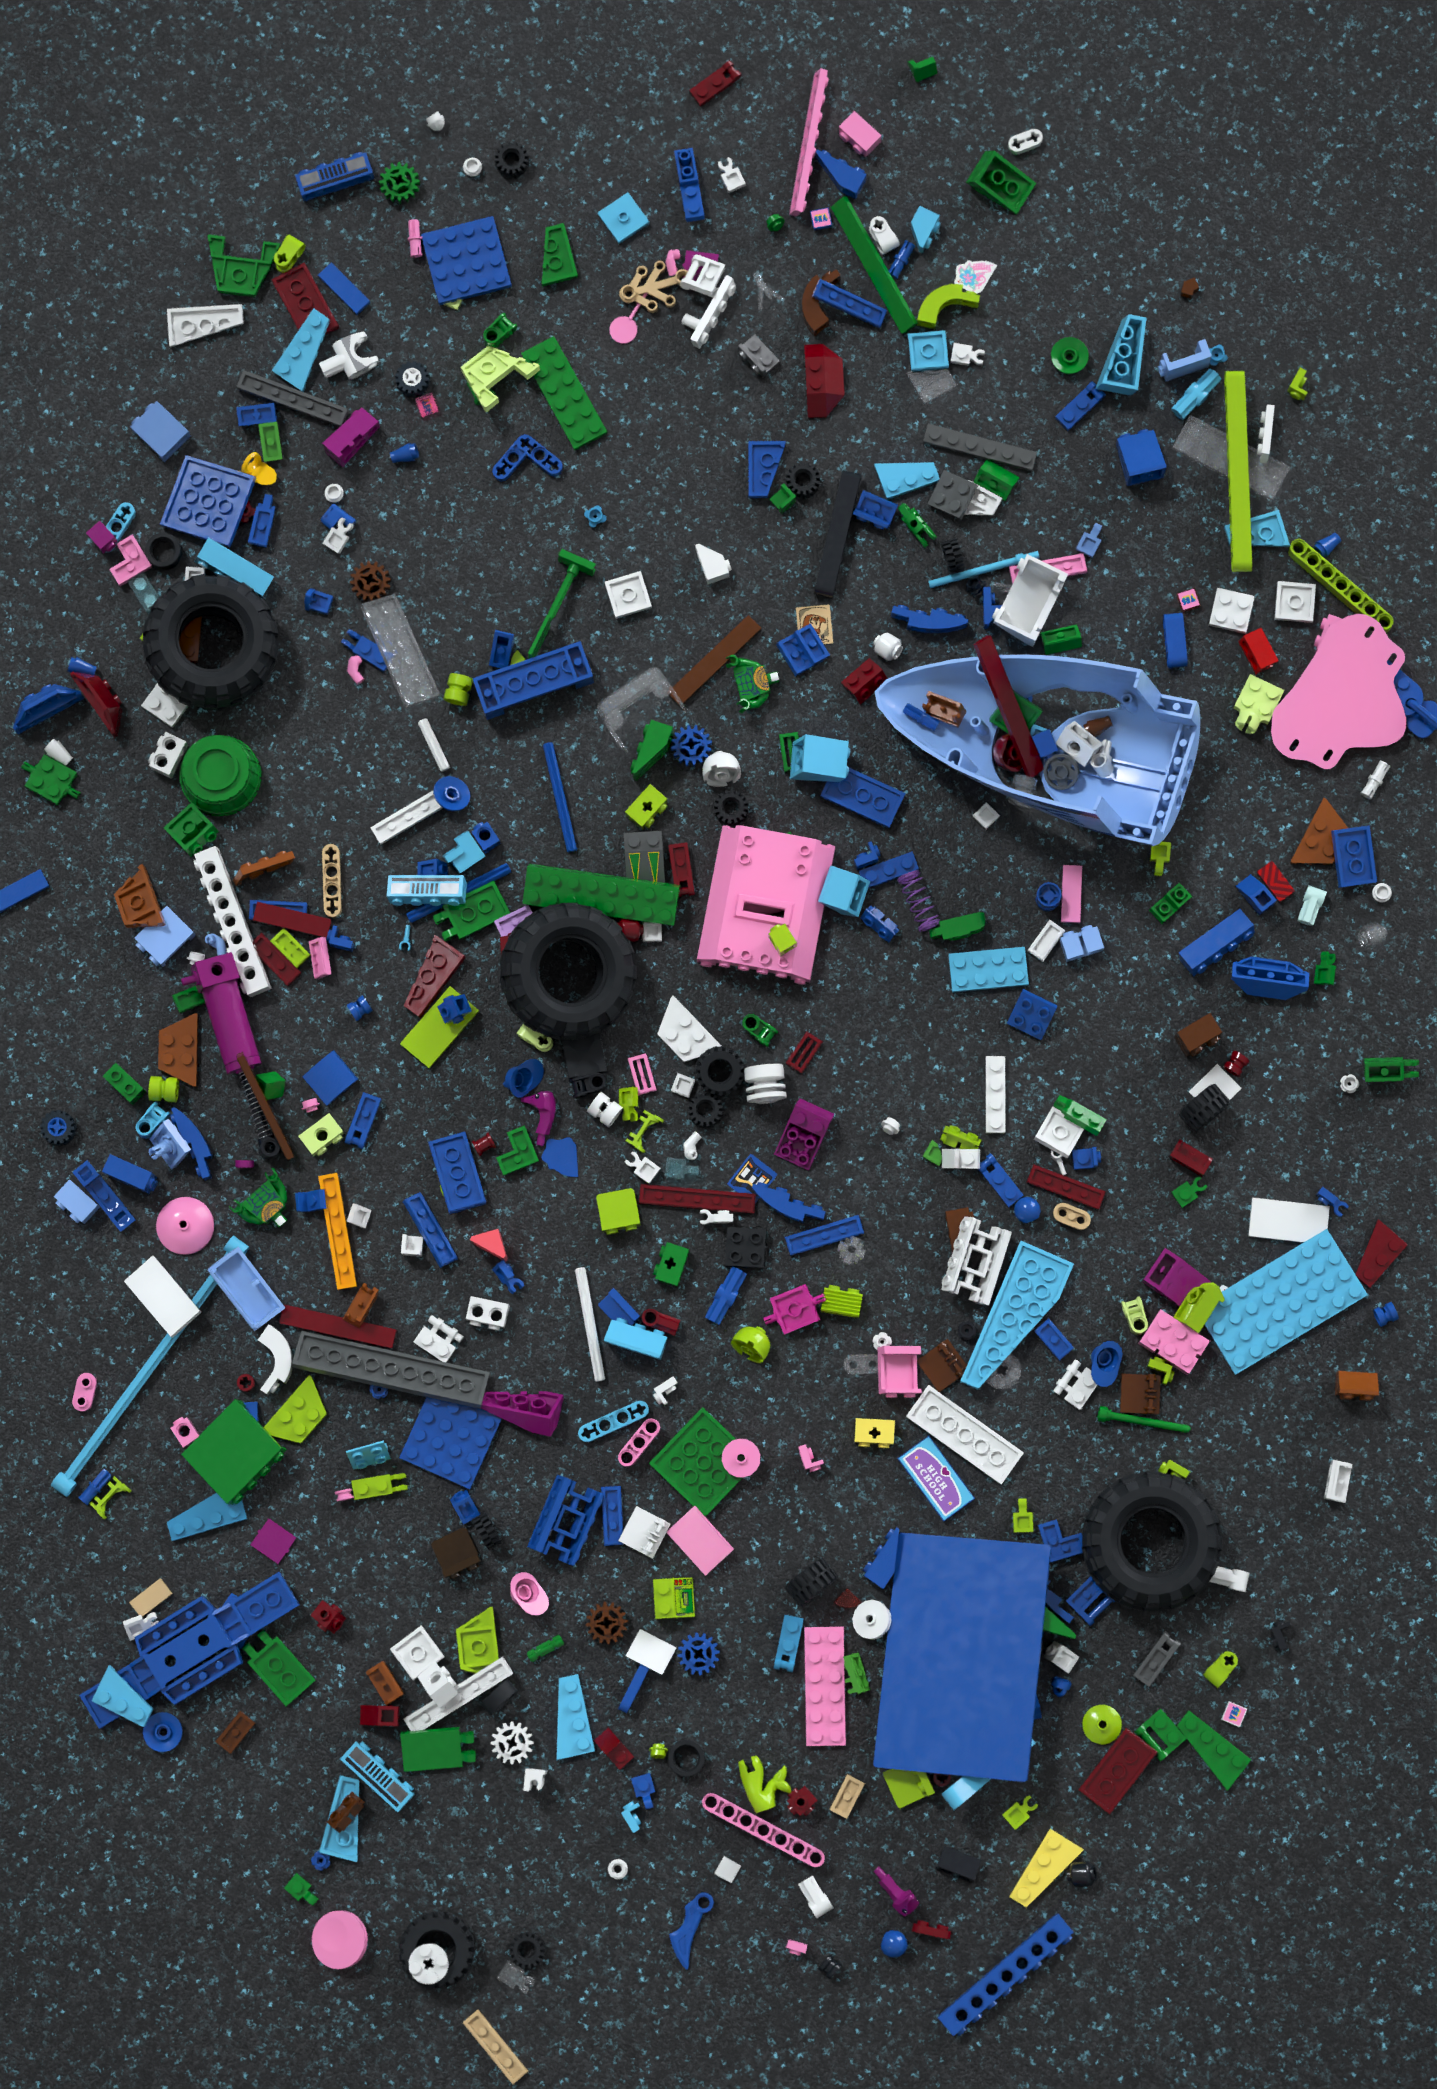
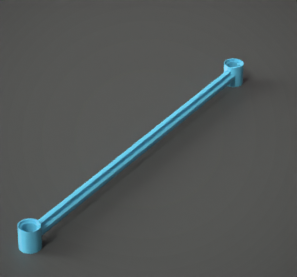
[51,1236,249,1497]

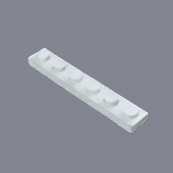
[404,1657,513,1731]

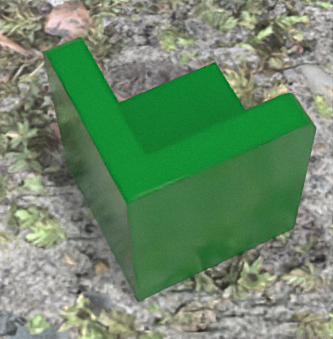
[769,483,796,514]
[256,1072,286,1100]

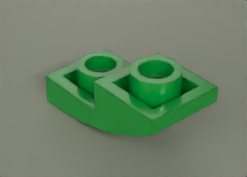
[1149,883,1192,924]

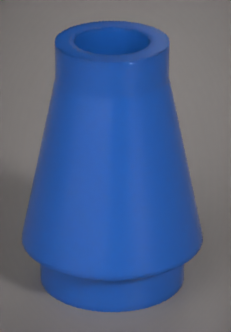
[390,443,419,463]
[1313,533,1341,558]
[67,657,97,675]

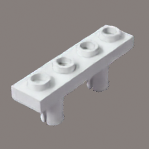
[682,275,736,349]

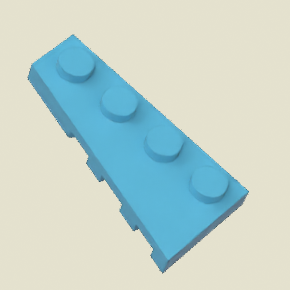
[557,1674,595,1760]
[319,1775,359,1862]

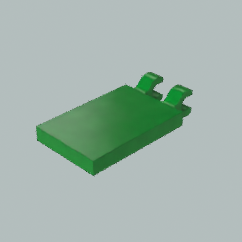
[433,881,510,942]
[243,1630,315,1706]
[400,1727,476,1772]

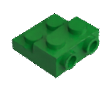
[164,802,219,857]

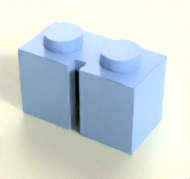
[1060,925,1104,962]
[54,1179,100,1224]

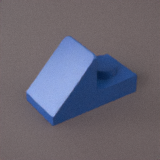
[983,587,1002,629]
[489,630,515,668]

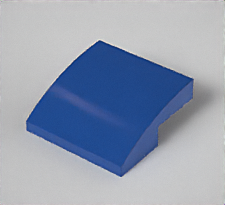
[776,624,830,676]
[303,1050,358,1106]

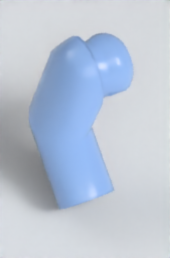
[205,934,227,956]

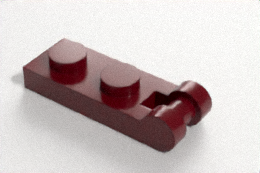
[689,60,742,107]
[668,842,695,897]

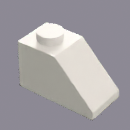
[695,544,731,584]

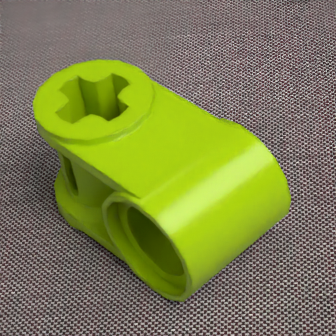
[274,235,306,273]
[1203,1651,1238,1688]

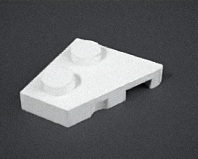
[964,480,1002,516]

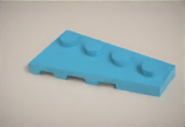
[272,308,330,392]

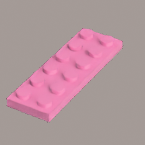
[804,1627,846,1746]

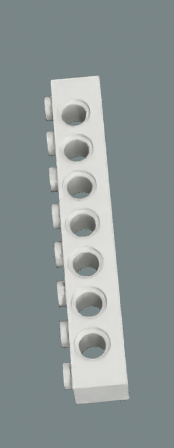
[194,846,272,997]

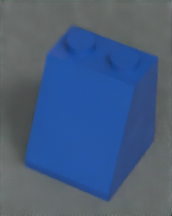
[1116,429,1167,486]

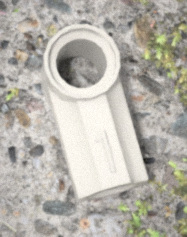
[1209,1566,1250,1592]
[798,1875,833,1918]

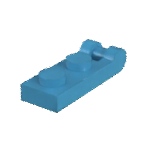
[773,1615,804,1673]

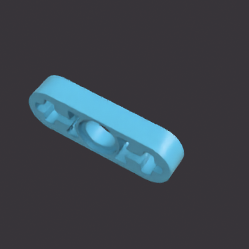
[105,502,136,553]

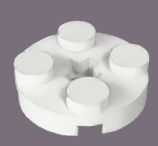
[409,1943,449,1984]

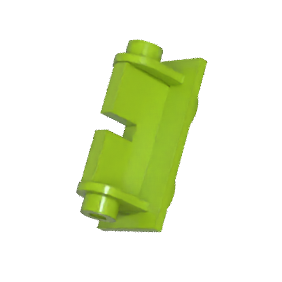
[940,1125,982,1149]

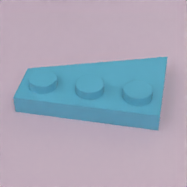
[1224,510,1290,547]

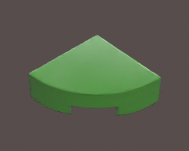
[923,1140,942,1166]

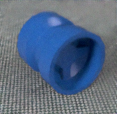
[347,995,373,1021]
[1373,1302,1399,1327]

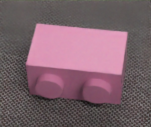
[839,111,881,157]

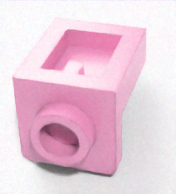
[798,1444,824,1472]

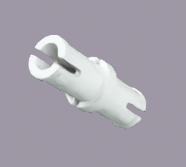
[1361,761,1390,799]

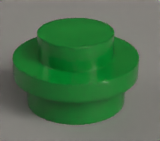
[766,214,785,231]

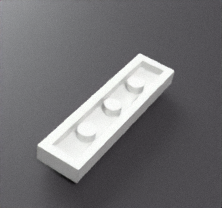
[370,791,443,845]
[986,1056,1005,1134]

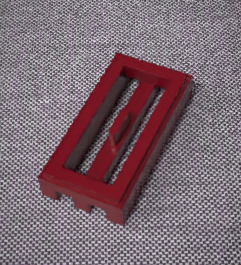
[786,1031,823,1074]

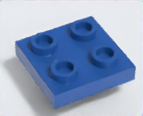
[1007,989,1058,1040]

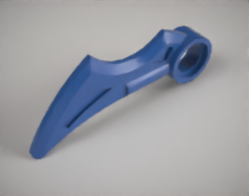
[669,1892,714,1970]

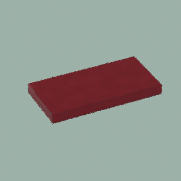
[271,263,339,336]
[1078,1727,1158,1814]

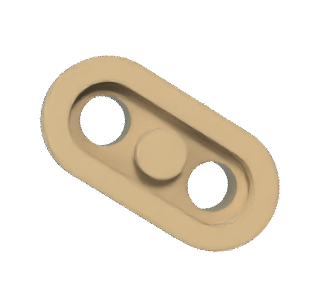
[1053,1203,1091,1230]

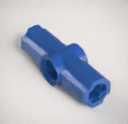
[705,1266,747,1325]

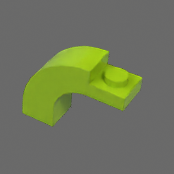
[917,284,980,329]

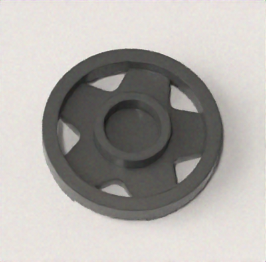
[1044,754,1079,790]

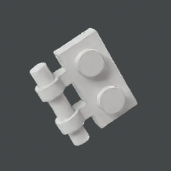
[414,1315,464,1363]
[1053,1359,1097,1410]

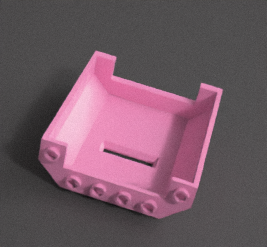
[697,825,835,985]

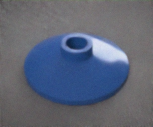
[433,776,470,811]
[143,1712,182,1752]

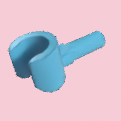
[399,925,411,951]

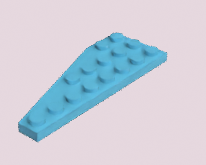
[960,1241,1074,1390]

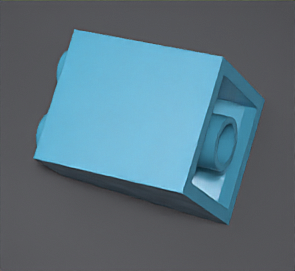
[790,734,850,782]

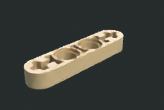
[322,844,342,919]

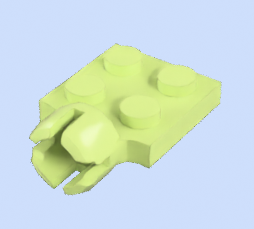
[1234,674,1284,734]

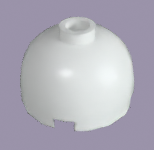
[702,751,741,787]

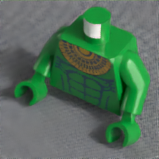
[726,655,779,713]
[228,1168,288,1228]

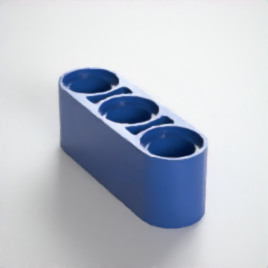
[1163,613,1188,668]

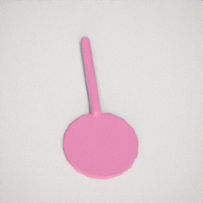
[610,293,648,344]

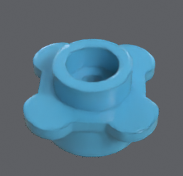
[1209,345,1227,366]
[584,506,606,527]

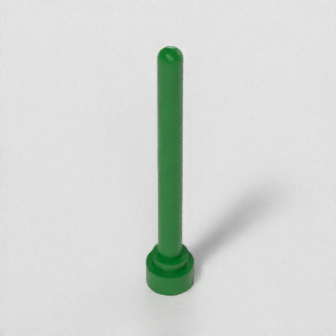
[1097,1406,1191,1433]

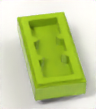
[270,928,311,968]

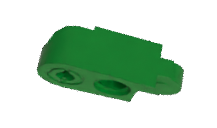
[929,912,986,942]

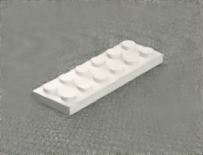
[906,1385,1024,1484]

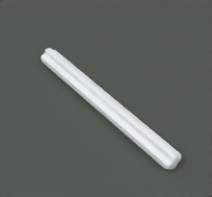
[575,1267,605,1382]

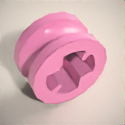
[335,1488,354,1502]

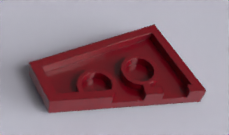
[1355,1219,1408,1288]

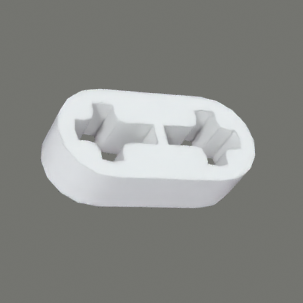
[1008,129,1043,155]

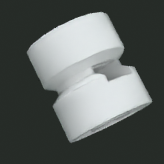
[587,1092,623,1127]

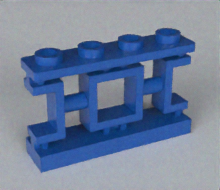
[527,1475,603,1566]

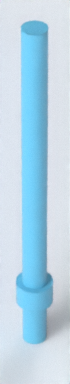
[928,551,1039,588]

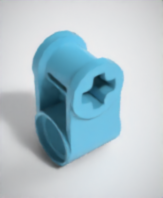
[136,1101,171,1139]

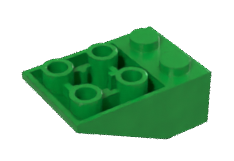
[630,720,674,781]

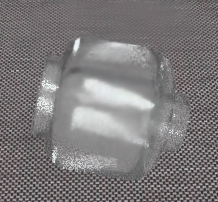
[1357,922,1387,949]

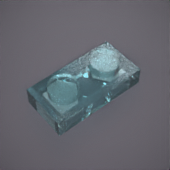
[127,572,159,614]

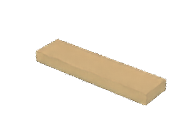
[463,2009,528,2084]

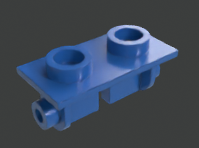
[860,905,900,942]

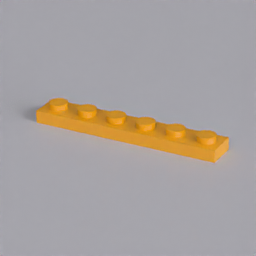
[318,1173,357,1290]

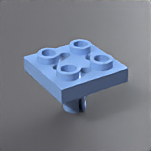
[149,1119,191,1170]

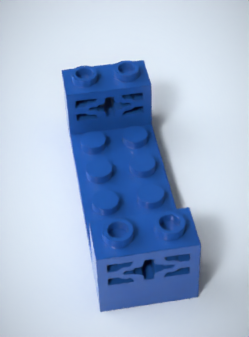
[473,641,594,720]

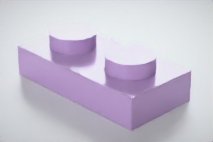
[494,905,532,937]

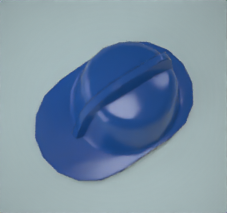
[503,1059,544,1097]
[1091,1341,1122,1387]

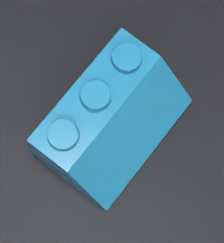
[604,1317,668,1360]

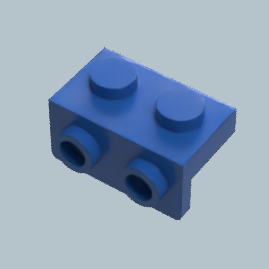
[853,491,898,529]

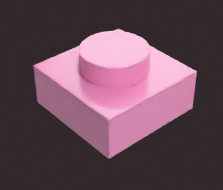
[786,1939,807,1956]

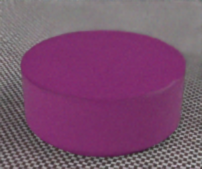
[235,1160,254,1168]

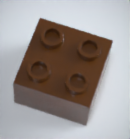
[1174,1013,1222,1057]

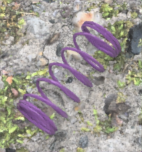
[897,870,940,932]

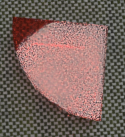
[834,1588,861,1608]

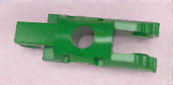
[898,503,937,548]

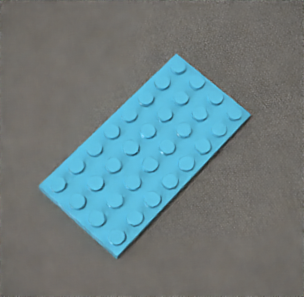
[1204,1229,1368,1375]

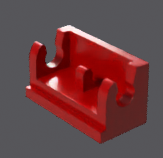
[1238,628,1279,674]

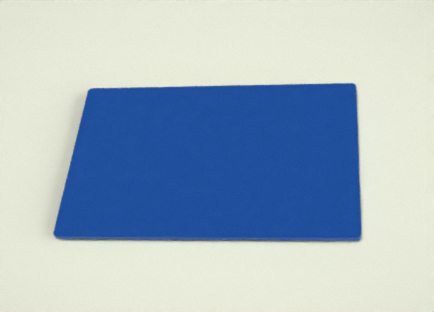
[873,1533,1051,1782]

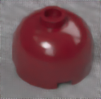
[993,734,1023,772]

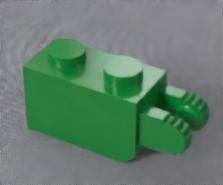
[1364,1057,1419,1082]

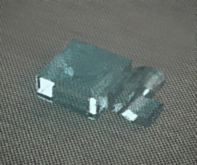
[665,1157,700,1179]

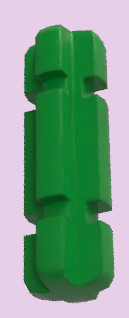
[527,1635,564,1662]

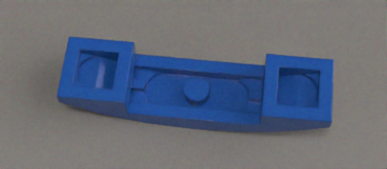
[72,1160,136,1232]

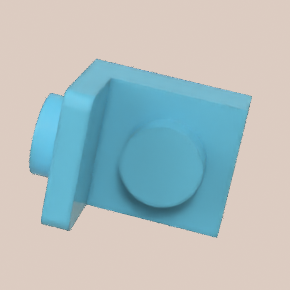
[621,1801,641,1833]

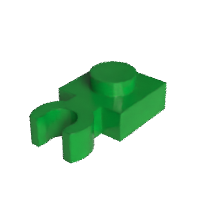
[1171,1177,1207,1208]

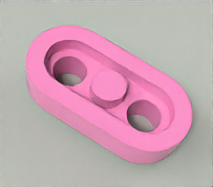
[72,1373,97,1412]

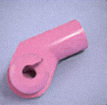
[347,655,364,685]

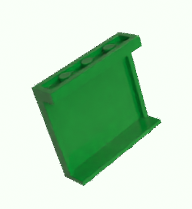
[181,1399,287,1505]

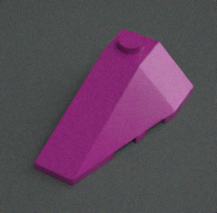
[481,1391,564,1437]

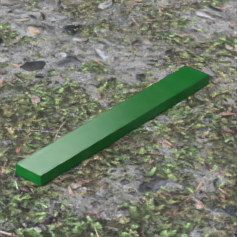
[831,196,918,334]

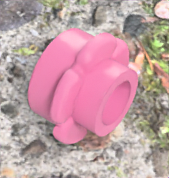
[301,1098,320,1113]

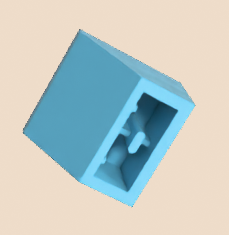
[818,866,870,917]

